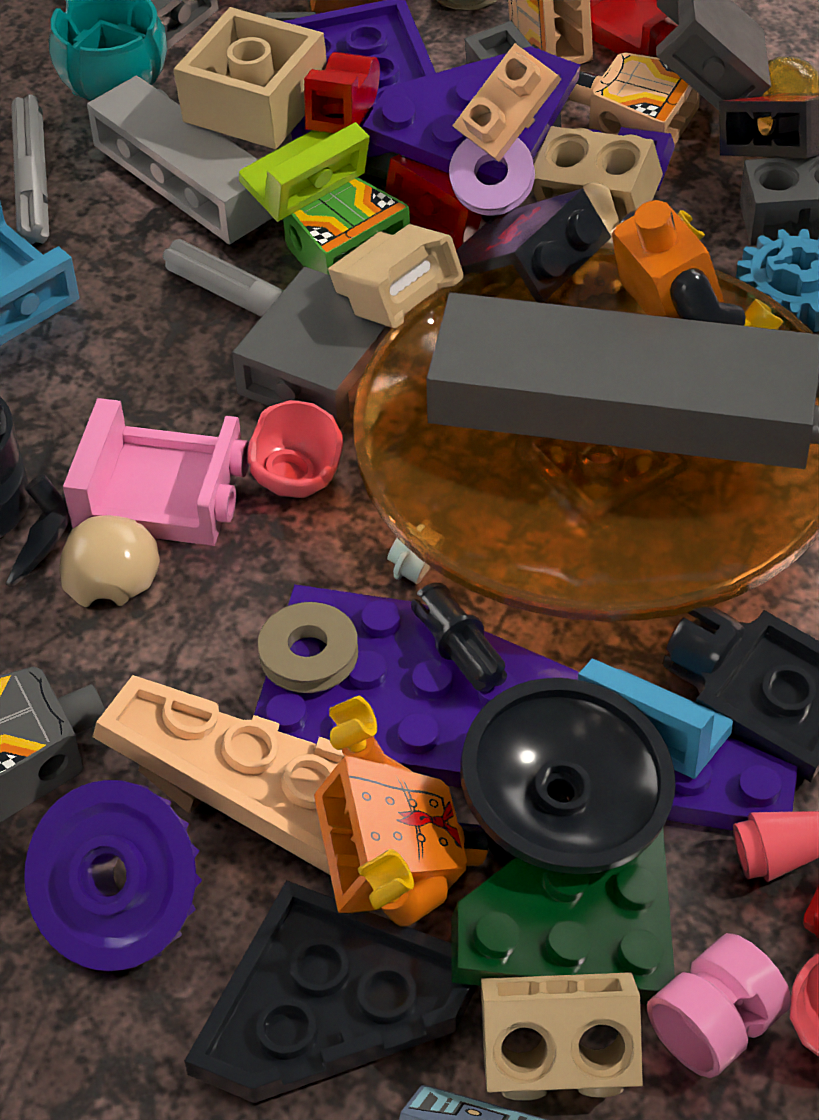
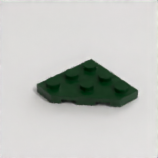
[451,828,675,1005]

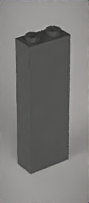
[426,293,819,469]

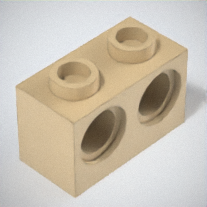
[532,126,663,223]
[481,973,643,1100]

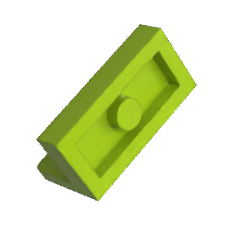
[239,122,370,222]

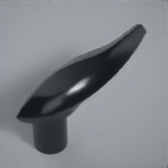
[6,474,70,588]

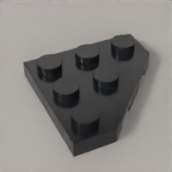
[184,880,478,1103]

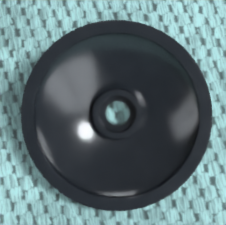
[460,678,675,874]

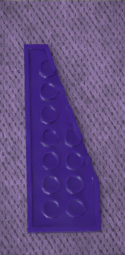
[254,584,797,831]

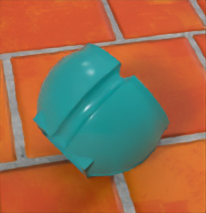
[48,0,167,101]

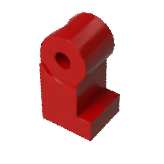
[304,52,380,133]

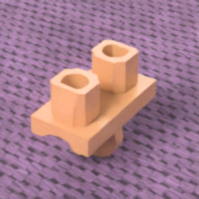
[452,43,561,162]

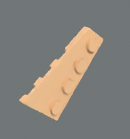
[93,675,344,875]

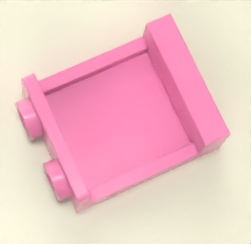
[63,398,249,546]

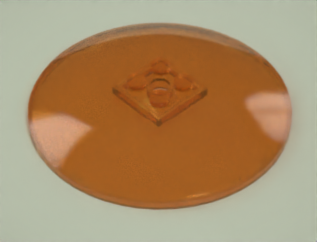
[354,248,819,622]

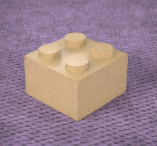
[173,7,327,149]

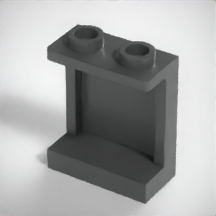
[656,0,771,110]
[232,266,406,430]

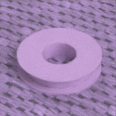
[449,138,535,216]

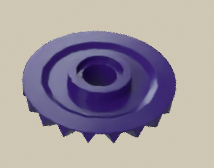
[24,780,202,971]

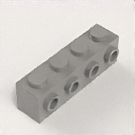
[87,75,273,245]

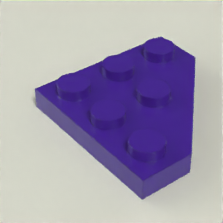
[362,46,580,185]

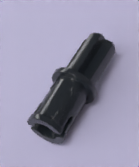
[411,582,507,693]

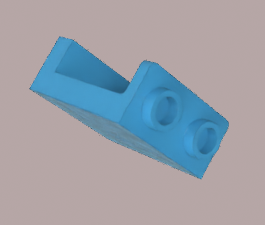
[0,202,80,346]

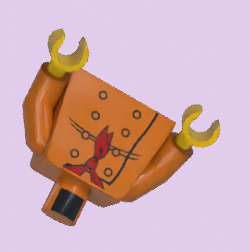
[314,696,489,926]

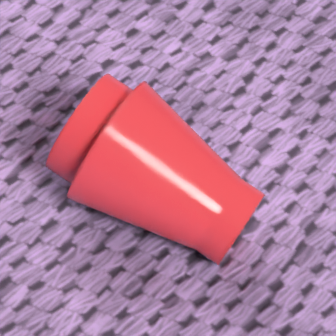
[733,811,819,882]

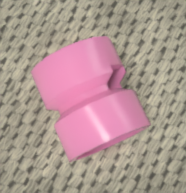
[647,933,791,1078]

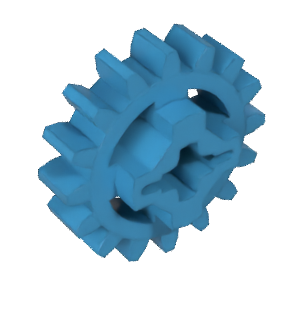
[735,229,819,332]

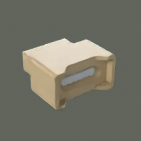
[328,224,463,329]

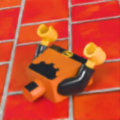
[611,200,784,330]

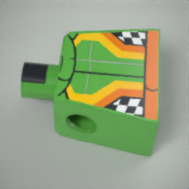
[283,177,410,275]

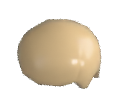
[59,515,160,607]

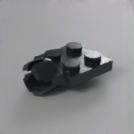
[662,602,819,783]

